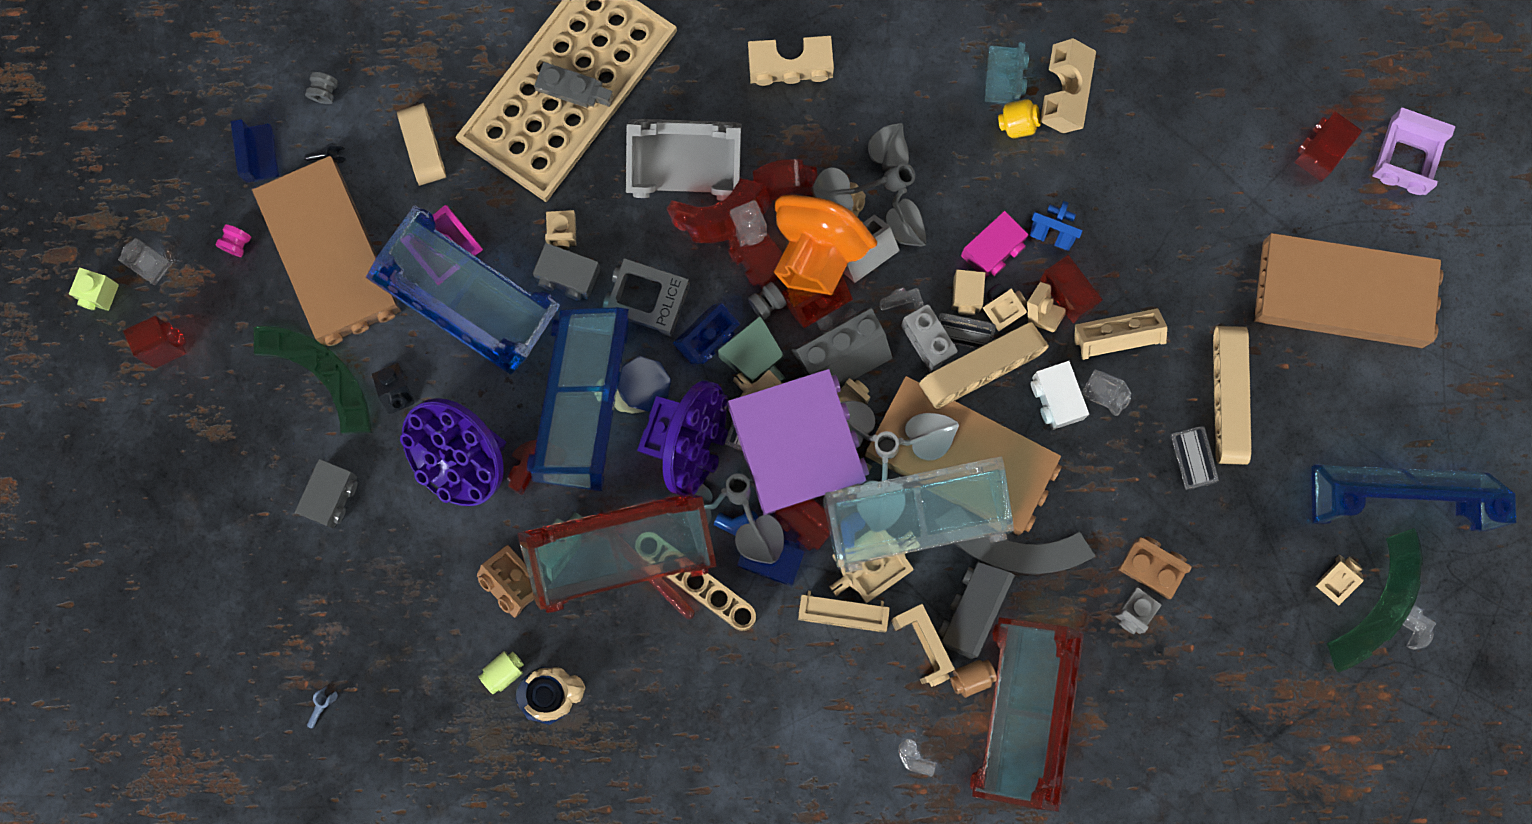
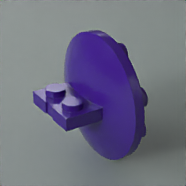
[637,380,728,496]
[400,398,507,506]

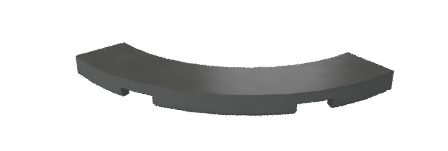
[934,504,1095,575]

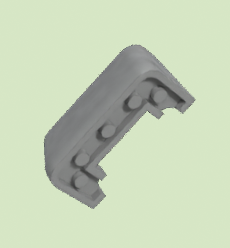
[626,119,742,201]

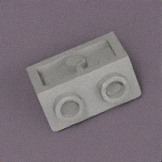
[901,305,957,373]

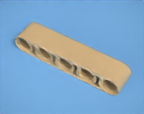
[919,322,1049,409]
[1213,326,1251,465]
[635,532,756,631]

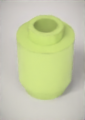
[478,651,524,694]

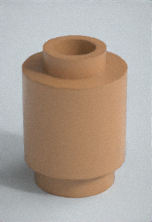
[950,659,997,698]

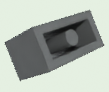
[533,243,601,300]
[295,459,358,529]

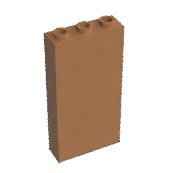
[252,156,401,346]
[1254,233,1443,348]
[865,376,1062,536]

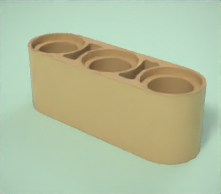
[397,103,447,186]

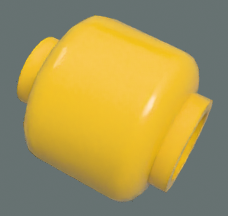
[998,99,1041,138]

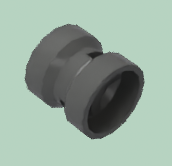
[747,282,787,321]

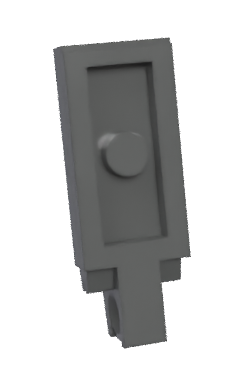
[534,62,614,108]

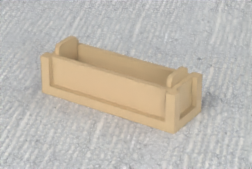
[1075,308,1167,360]
[798,590,890,633]

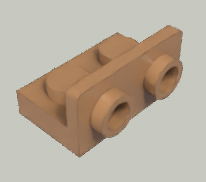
[1118,536,1192,599]
[477,545,546,618]

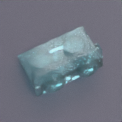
[984,42,1029,103]

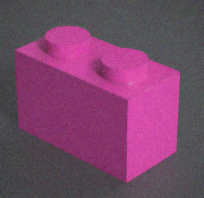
[961,211,1028,279]

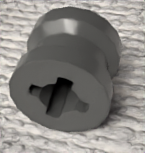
[305,72,338,104]

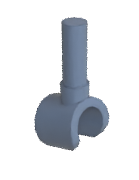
[307,686,338,728]

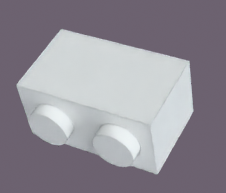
[1031,361,1089,430]

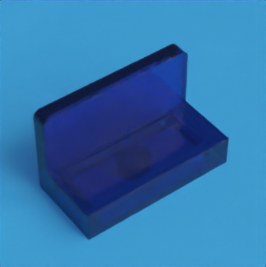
[230,119,279,183]

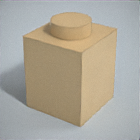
[951,270,985,315]

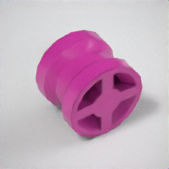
[215,224,251,257]

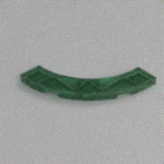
[254,326,372,434]
[1327,528,1423,673]

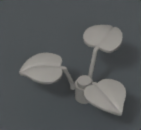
[840,401,959,531]

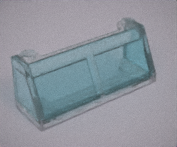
[823,456,1014,573]

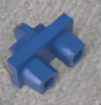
[1030,200,1083,251]

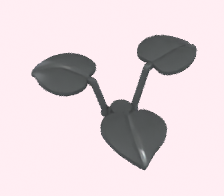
[812,123,926,247]
[661,458,784,564]

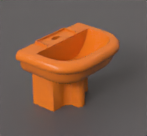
[774,195,877,295]

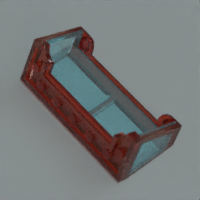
[517,494,717,613]
[970,617,1084,812]

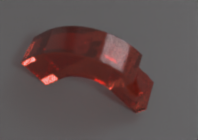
[667,178,772,243]

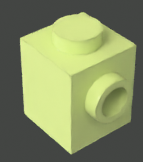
[69,268,119,311]

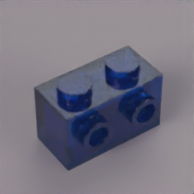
[672,303,740,364]

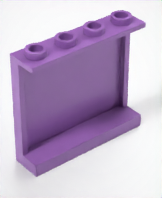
[728,369,869,515]

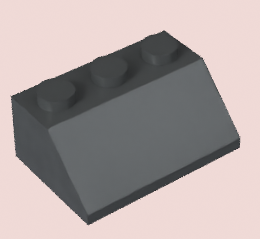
[791,308,892,387]
[937,562,1015,659]

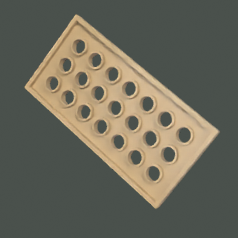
[456,0,677,202]

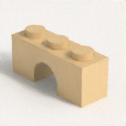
[748,36,834,86]
[1040,38,1096,133]

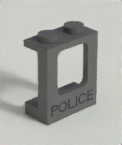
[603,259,690,339]

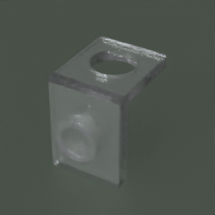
[880,288,924,311]

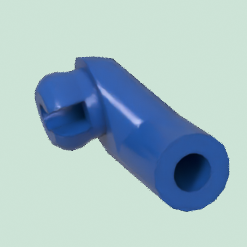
[714,510,758,536]

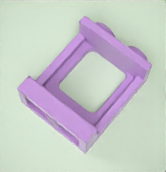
[1372,108,1455,195]

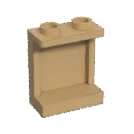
[891,604,955,687]

